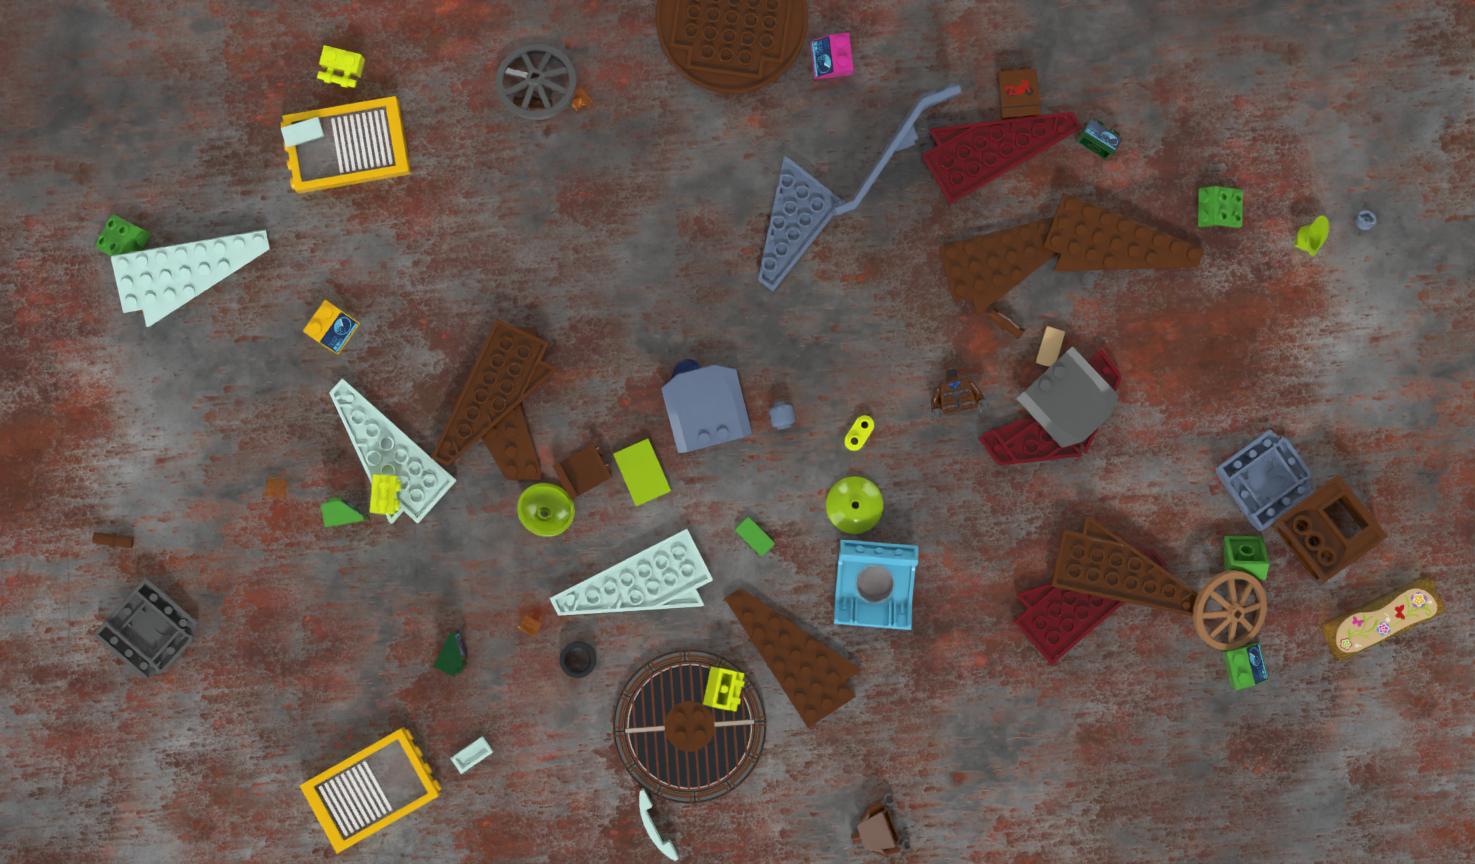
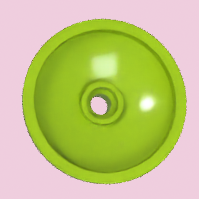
[826,476,883,534]
[517,483,575,537]

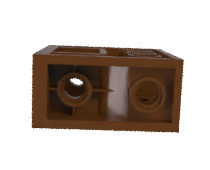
[1271,474,1388,587]

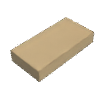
[1035,326,1065,367]

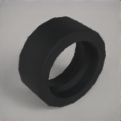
[560,641,596,678]

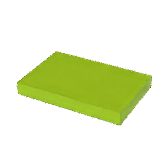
[613,439,671,506]

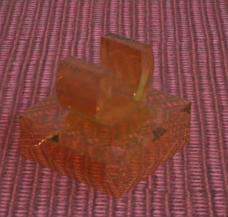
[571,87,594,110]
[518,611,542,638]

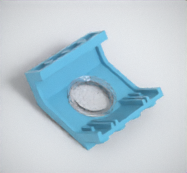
[834,540,918,630]

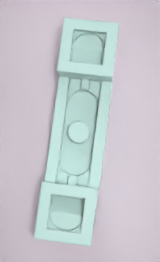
[639,788,679,861]

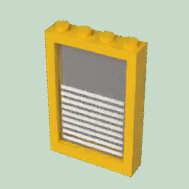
[281,96,411,194]
[300,727,442,853]

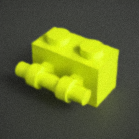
[317,45,365,88]
[370,474,402,514]
[703,666,745,711]

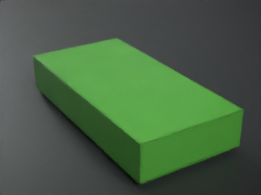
[735,517,775,557]

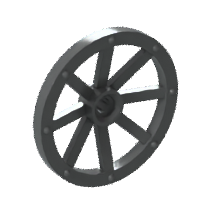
[496,44,577,120]

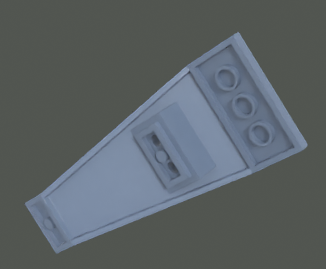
[832,83,961,216]

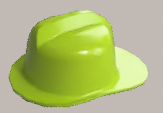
[1294,215,1329,256]

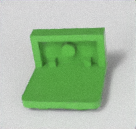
[1198,186,1243,228]
[95,214,151,256]

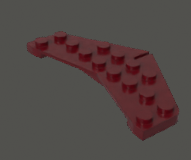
[977,349,1121,466]

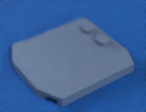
[661,364,752,453]
[1215,430,1314,531]

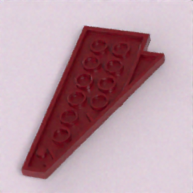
[921,111,1082,205]
[1013,550,1167,665]

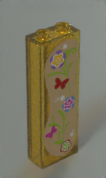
[1319,577,1445,661]

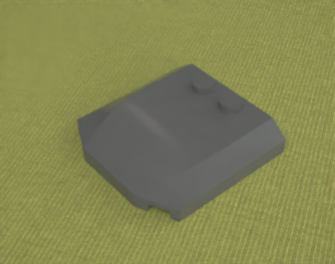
[1016,346,1118,448]
[93,577,198,679]

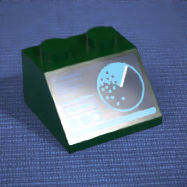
[1075,119,1123,161]
[433,629,468,677]

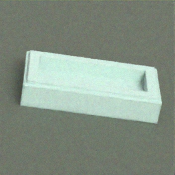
[281,117,324,148]
[450,736,494,774]

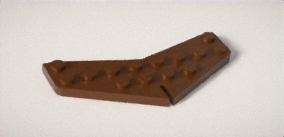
[481,327,541,481]

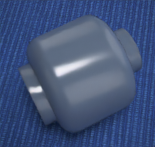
[769,401,796,430]

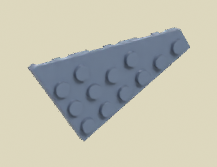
[758,156,843,292]

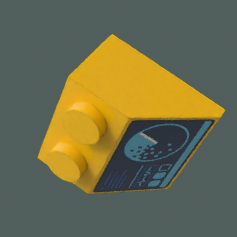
[303,300,360,354]

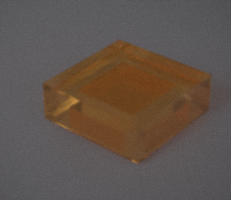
[265,477,288,499]

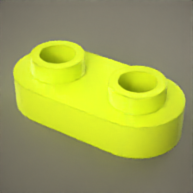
[844,415,874,451]

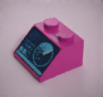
[810,33,854,79]

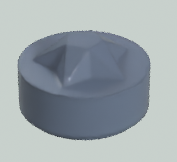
[1355,210,1376,230]

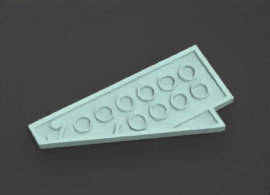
[111,229,270,327]
[329,379,457,524]
[550,529,713,616]

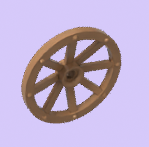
[1193,570,1267,650]

